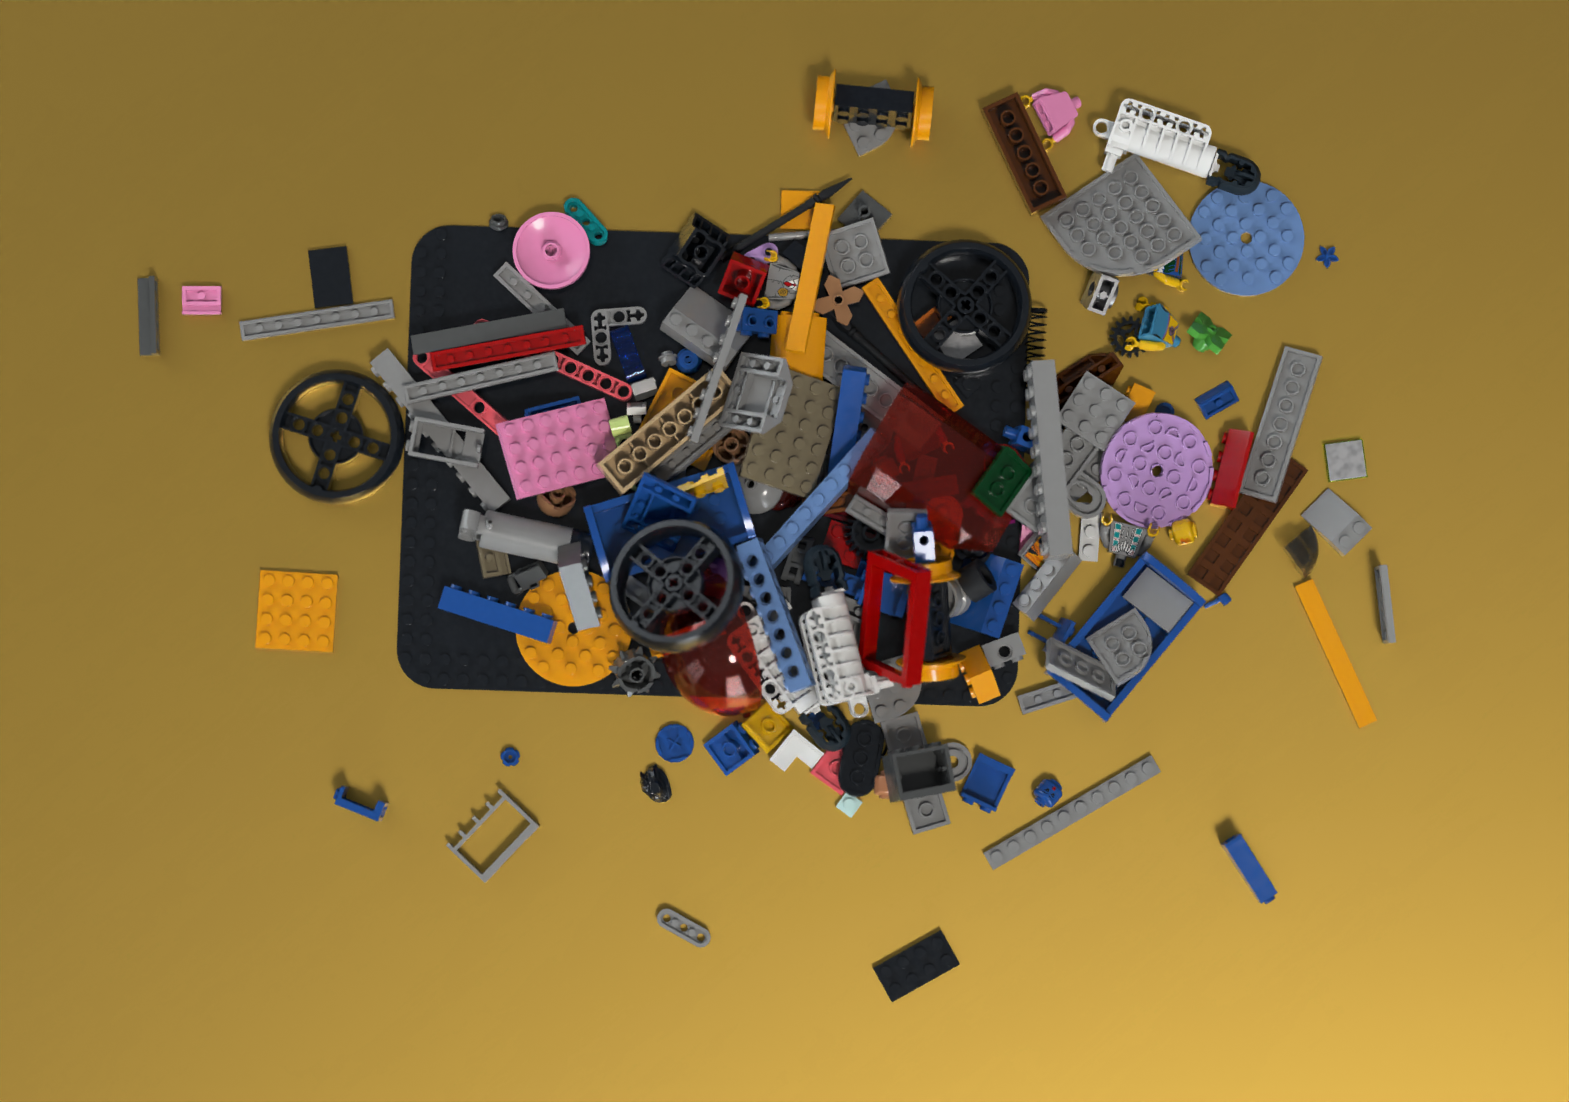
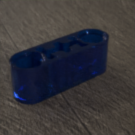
[609,325,647,384]

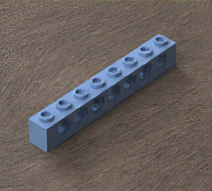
[736,538,816,693]

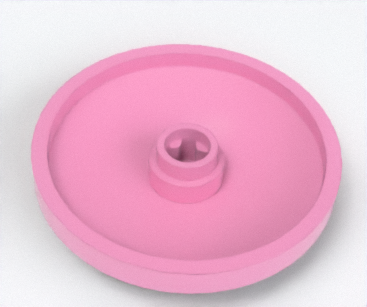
[512,212,590,290]

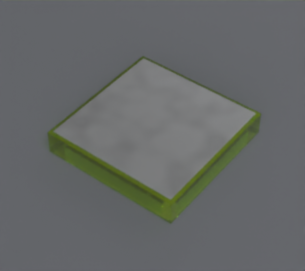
[1323,439,1368,483]

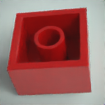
[718,251,770,307]

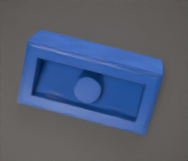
[1194,381,1239,419]

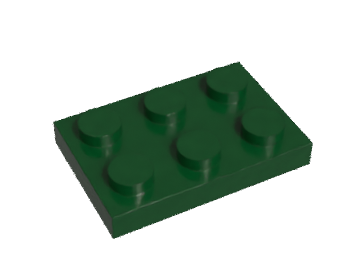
[970,446,1032,517]

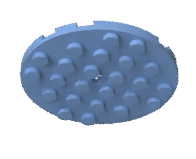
[1189,181,1304,297]

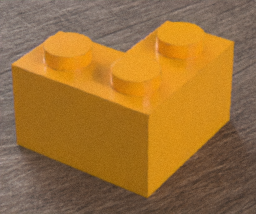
[958,645,1000,704]

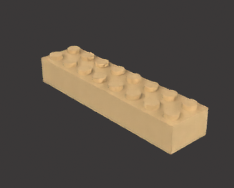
[596,368,732,495]

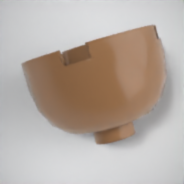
[712,429,750,466]
[536,486,576,517]

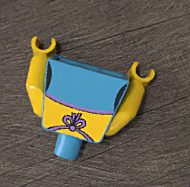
[1124,296,1181,351]

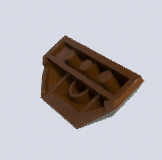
[1056,352,1124,408]

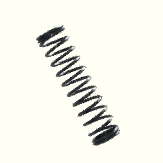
[1023,308,1048,392]

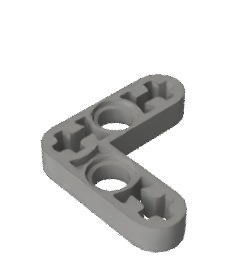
[591,306,647,366]

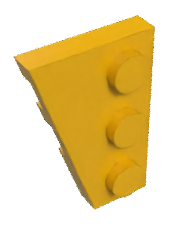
[677,467,729,499]

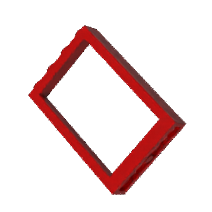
[859,549,932,688]

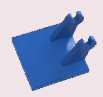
[1028,614,1076,653]

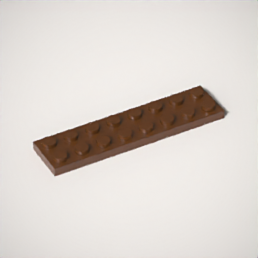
[1187,458,1308,597]

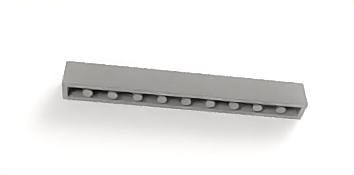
[370,348,511,512]

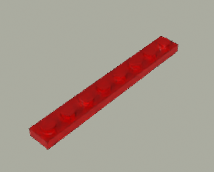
[430,325,587,372]

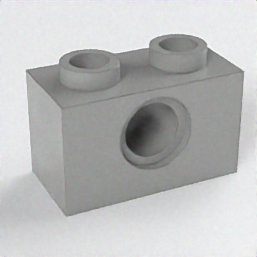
[981,632,1026,670]

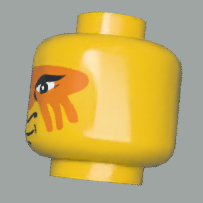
[1168,518,1198,546]

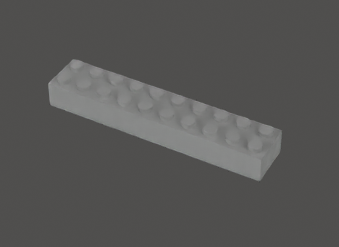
[1023,359,1073,560]

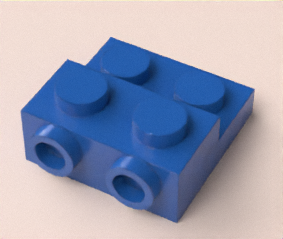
[704,720,760,776]

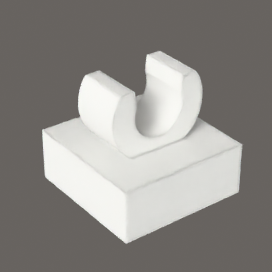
[627,402,647,423]

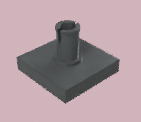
[838,190,892,231]

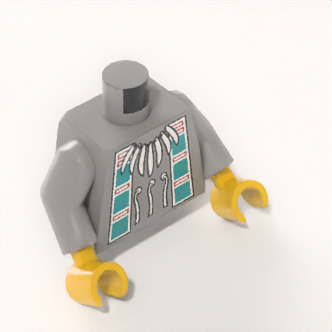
[1100,512,1160,568]

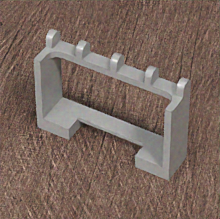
[446,789,540,883]

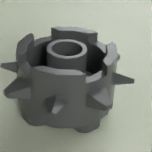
[608,646,661,697]

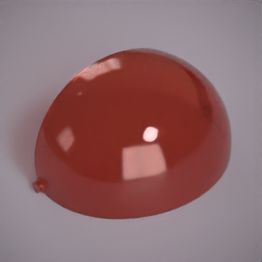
[660,569,762,718]

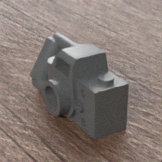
[507,560,548,594]

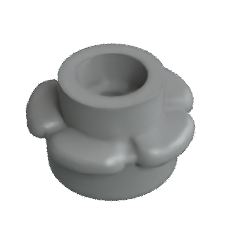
[659,351,677,367]

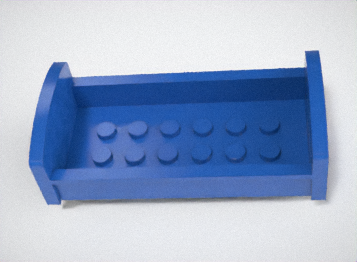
[583,462,756,584]
[1044,551,1207,722]

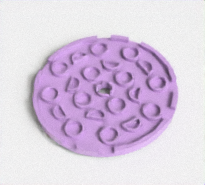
[1099,412,1214,529]

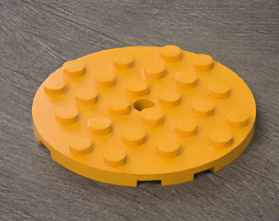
[516,572,631,686]

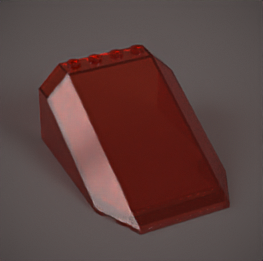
[847,381,1013,552]

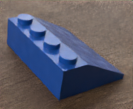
[950,553,1024,639]

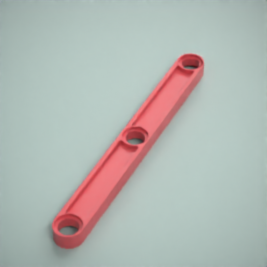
[413,353,509,436]

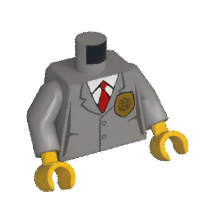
[757,250,800,310]

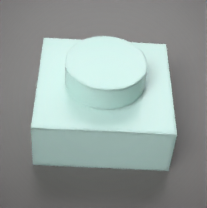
[835,793,863,818]

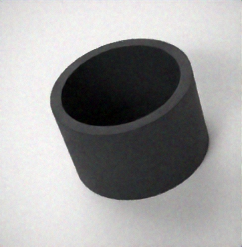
[957,559,997,602]

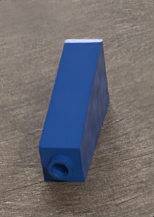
[1220,834,1277,904]

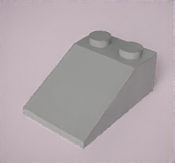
[1301,488,1372,556]

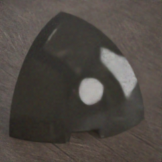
[1282,525,1319,579]

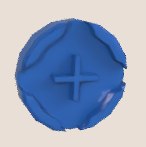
[655,724,694,762]

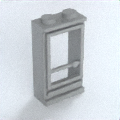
[405,416,486,469]

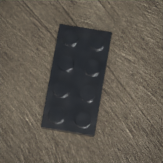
[873,930,960,1002]

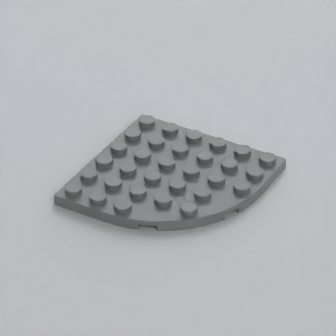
[1040,154,1202,277]

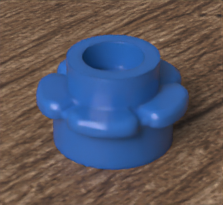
[501,747,520,766]

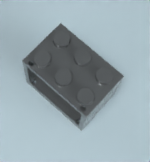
[882,741,956,803]

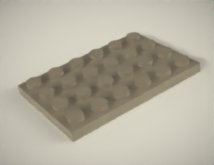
[738,370,840,499]

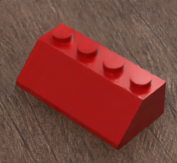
[1207,428,1254,510]

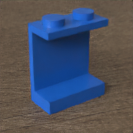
[855,569,908,619]

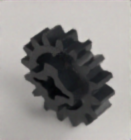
[1109,316,1146,359]

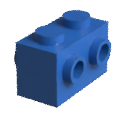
[736,307,778,338]

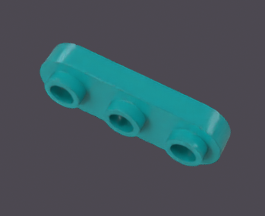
[564,198,608,246]

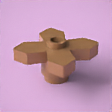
[814,275,864,326]

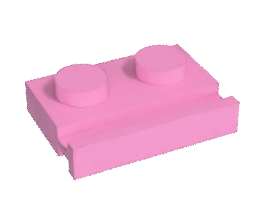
[182,286,222,315]

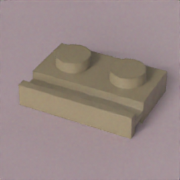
[475,540,511,579]

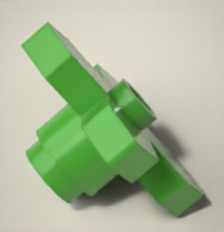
[1187,312,1232,355]

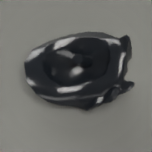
[640,764,672,803]

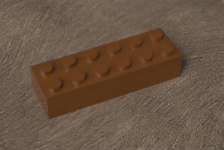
[981,92,1067,216]

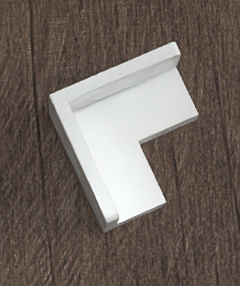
[769,729,824,772]

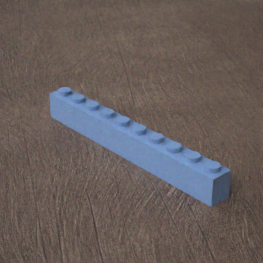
[743,428,889,585]

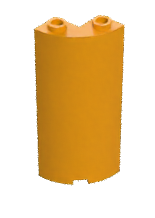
[770,311,827,381]

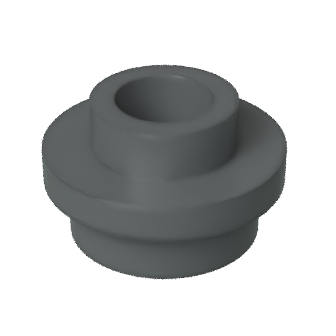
[489,214,508,231]

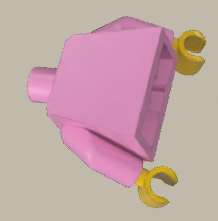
[1021,88,1082,150]

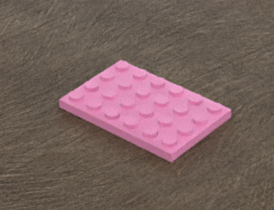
[496,398,617,500]

